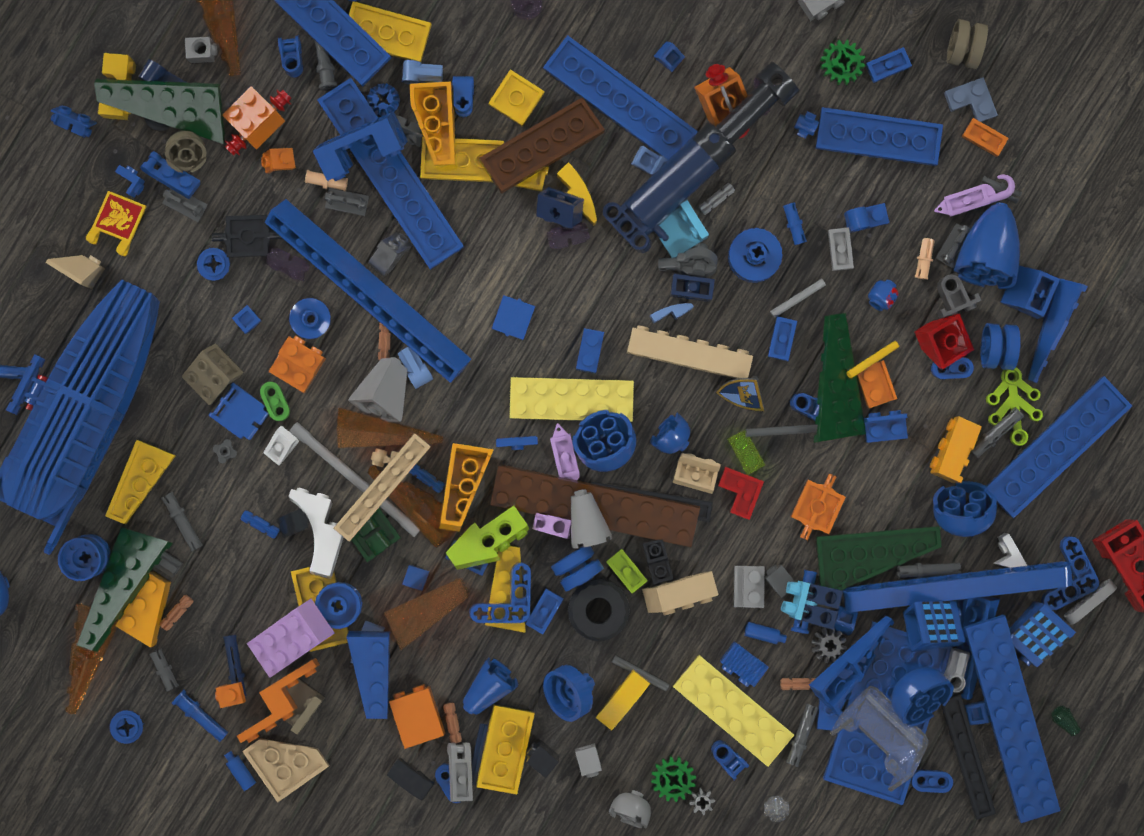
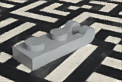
[447,742,473,802]

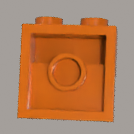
[269,335,326,393]

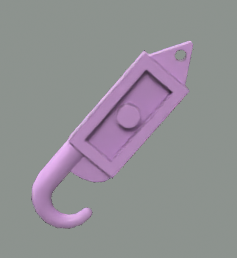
[934,174,1015,217]
[550,423,580,480]

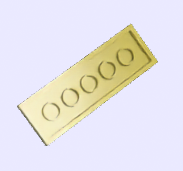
[510,377,634,422]
[673,655,794,767]

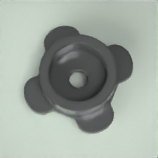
[213,439,237,463]

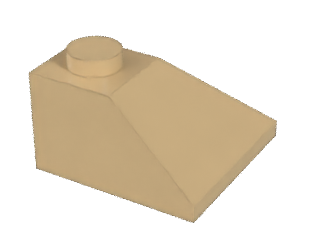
[46,255,105,289]

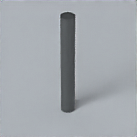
[612,655,670,692]

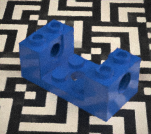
[313,111,408,181]

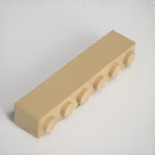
[627,326,753,379]

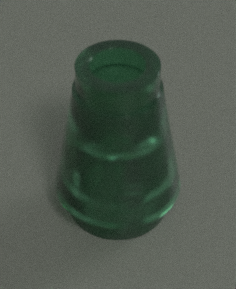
[1051,705,1081,736]

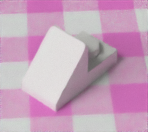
[264,426,299,465]
[994,533,1027,568]

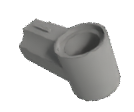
[944,648,970,692]

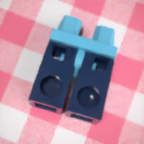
[781,580,843,630]

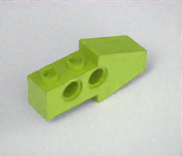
[446,506,529,570]

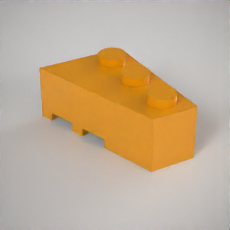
[930,416,982,483]
[115,571,171,647]

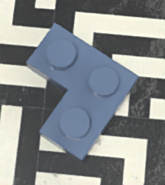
[944,77,998,122]

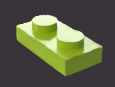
[606,549,648,593]

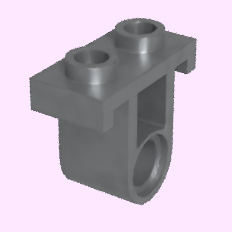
[368,232,412,277]
[937,274,981,319]

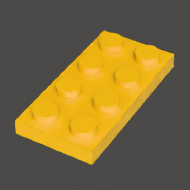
[349,1,432,62]
[420,137,504,182]
[291,567,348,652]
[476,704,535,794]

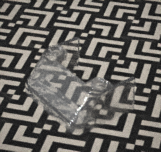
[830,686,929,792]

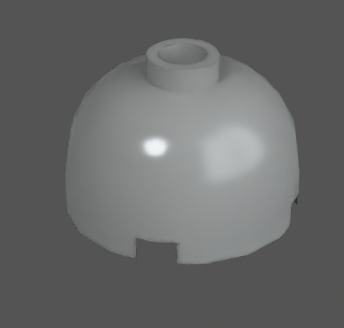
[609,790,651,828]

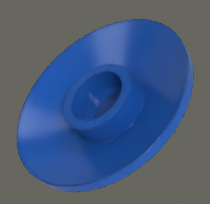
[289,298,331,339]

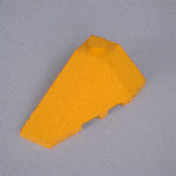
[410,81,455,166]

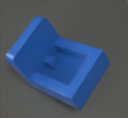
[115,165,145,198]

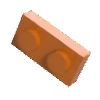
[962,118,1009,157]

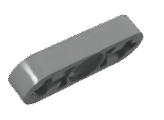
[1064,579,1117,625]

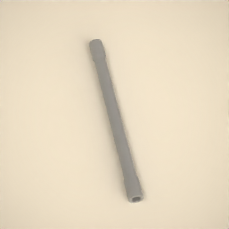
[290,422,422,537]

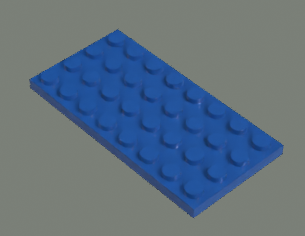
[823,621,952,805]

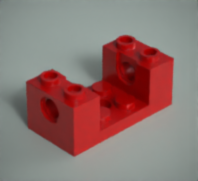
[1092,519,1144,613]

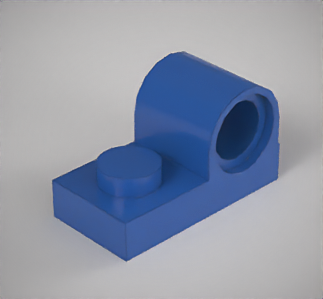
[844,203,889,233]

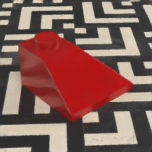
[914,313,974,369]

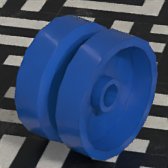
[980,323,1020,370]
[551,546,604,591]
[315,582,363,629]

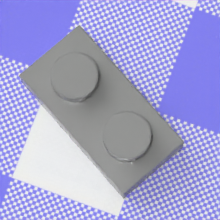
[828,227,854,271]

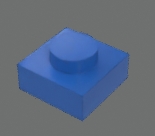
[232,305,262,334]

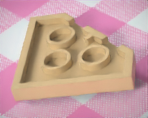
[242,738,330,802]

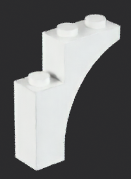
[289,488,344,579]

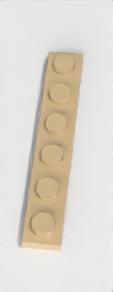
[333,434,431,542]

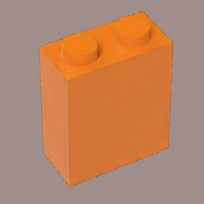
[389,684,445,749]

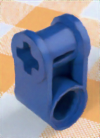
[278,35,303,77]
[452,76,474,117]
[790,393,819,421]
[711,740,749,780]

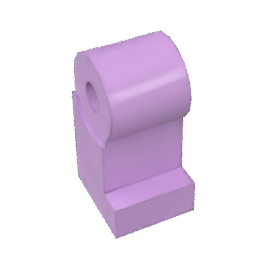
[532,513,571,539]

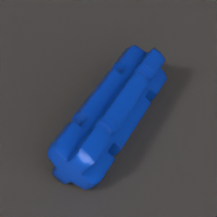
[409,464,445,493]
[241,511,279,538]

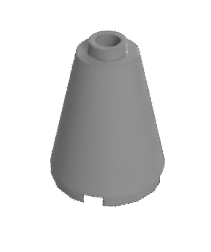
[571,489,612,548]

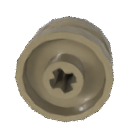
[947,19,988,69]

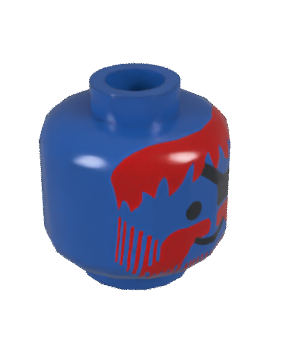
[868,280,899,311]

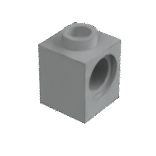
[185,37,217,63]
[575,743,602,778]

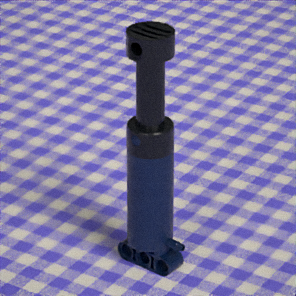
[603,62,799,253]

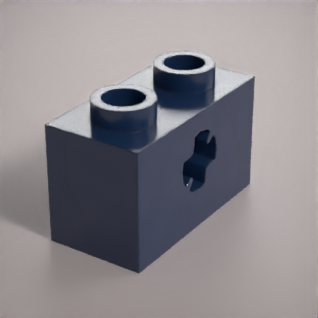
[536,187,584,228]
[670,274,715,302]

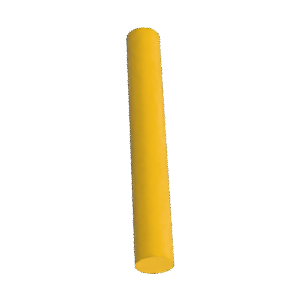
[846,341,899,379]

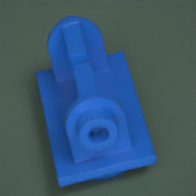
[51,106,97,137]

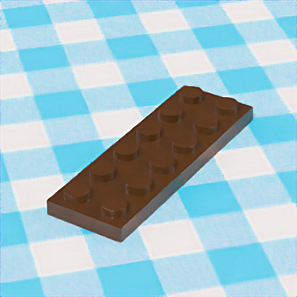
[479,97,605,194]

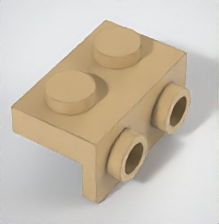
[673,453,721,494]

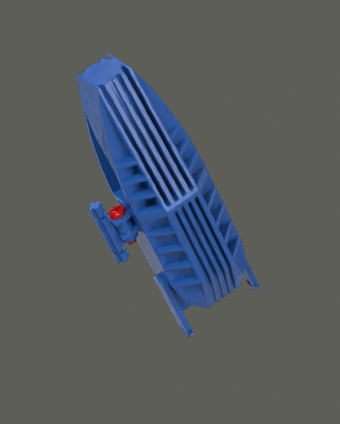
[0,280,160,555]

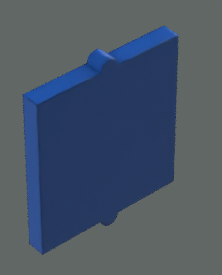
[492,295,535,340]

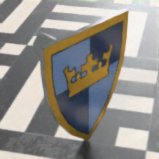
[716,376,765,411]

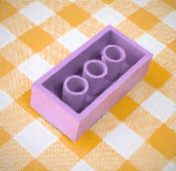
[247,599,334,677]

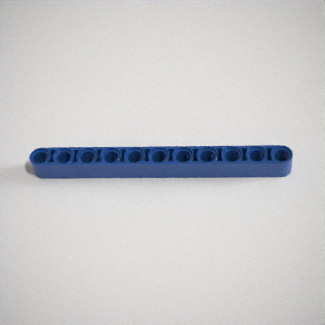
[843,562,1073,612]

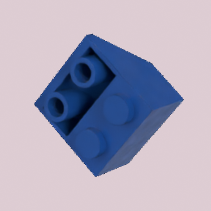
[1000,266,1060,319]

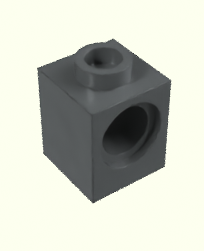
[764,565,795,598]

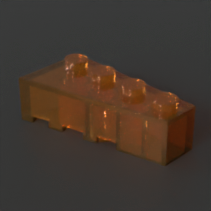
[384,577,470,650]

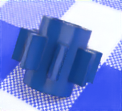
[794,111,819,139]

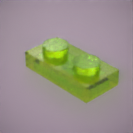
[727,430,765,475]

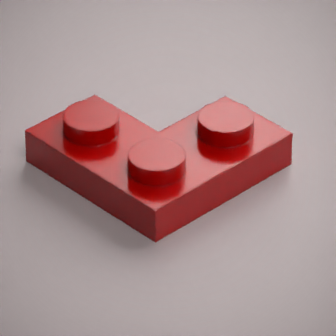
[718,467,764,520]

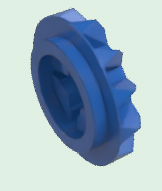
[367,83,400,116]
[197,248,231,281]
[110,710,144,744]

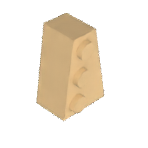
[642,571,718,615]

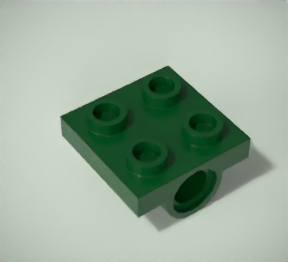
[352,507,401,562]

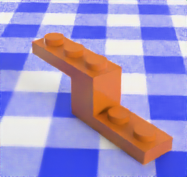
[237,658,320,743]

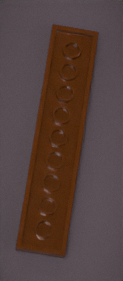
[490,464,700,547]

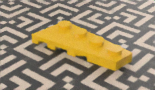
[105,440,176,524]
[485,546,526,632]

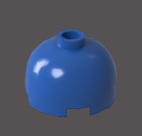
[650,413,690,454]

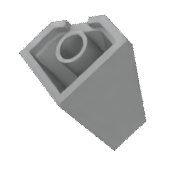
[348,357,407,422]

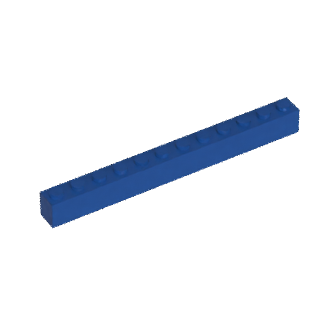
[265,199,471,383]

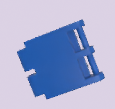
[209,382,269,440]

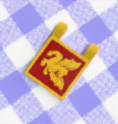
[86,191,147,256]

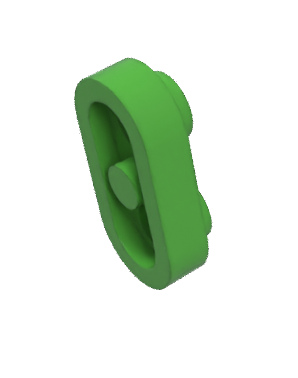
[260,382,290,421]

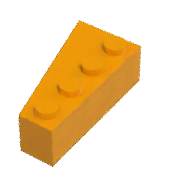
[439,443,493,532]

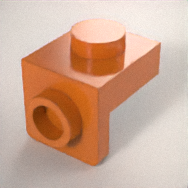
[261,148,296,173]
[215,682,246,708]

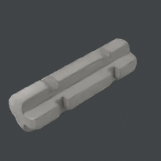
[699,183,735,215]

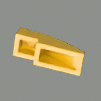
[557,162,597,226]
[595,669,650,730]

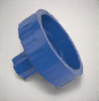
[728,228,782,283]
[543,665,595,722]

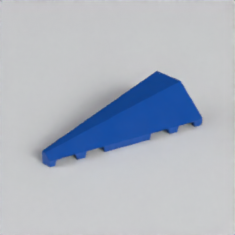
[1028,278,1088,383]
[955,596,1000,700]
[809,616,894,717]

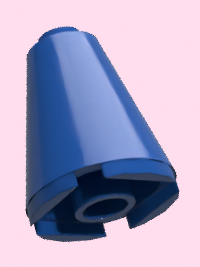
[463,658,518,715]

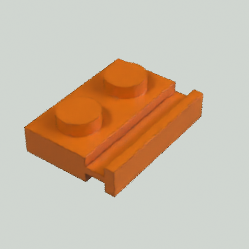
[856,360,897,409]

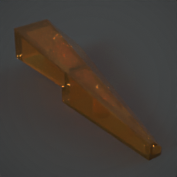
[196,0,241,76]
[337,408,443,448]
[367,465,468,548]
[65,604,119,714]

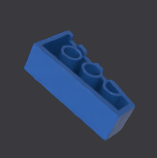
[347,631,390,719]

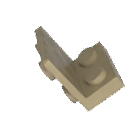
[182,343,244,405]
[268,678,325,735]

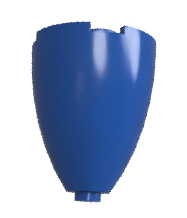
[954,202,1020,289]

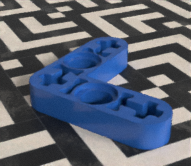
[1041,536,1099,610]
[469,562,531,623]

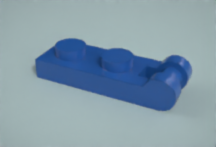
[140,151,200,199]

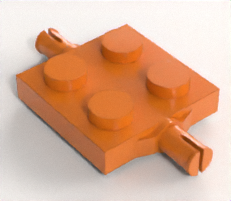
[791,474,846,540]

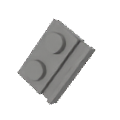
[733,566,765,608]

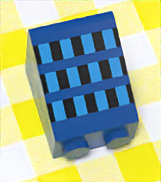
[903,601,966,652]
[1009,601,1076,667]

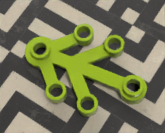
[986,368,1043,446]

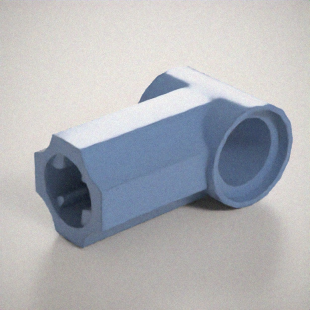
[402,60,443,84]
[397,347,433,389]

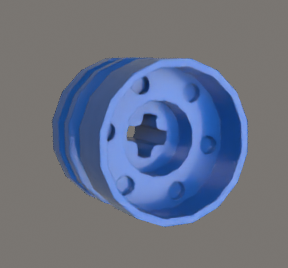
[58,534,111,581]

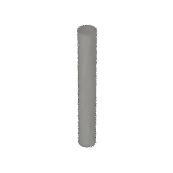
[770,279,826,318]

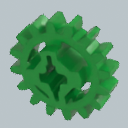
[820,40,865,85]
[651,756,696,802]

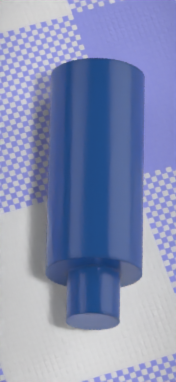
[744,622,787,644]
[224,751,257,791]

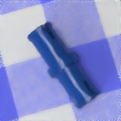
[783,202,807,245]

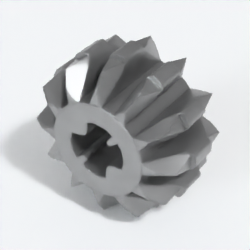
[811,628,847,663]

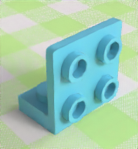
[659,200,709,258]

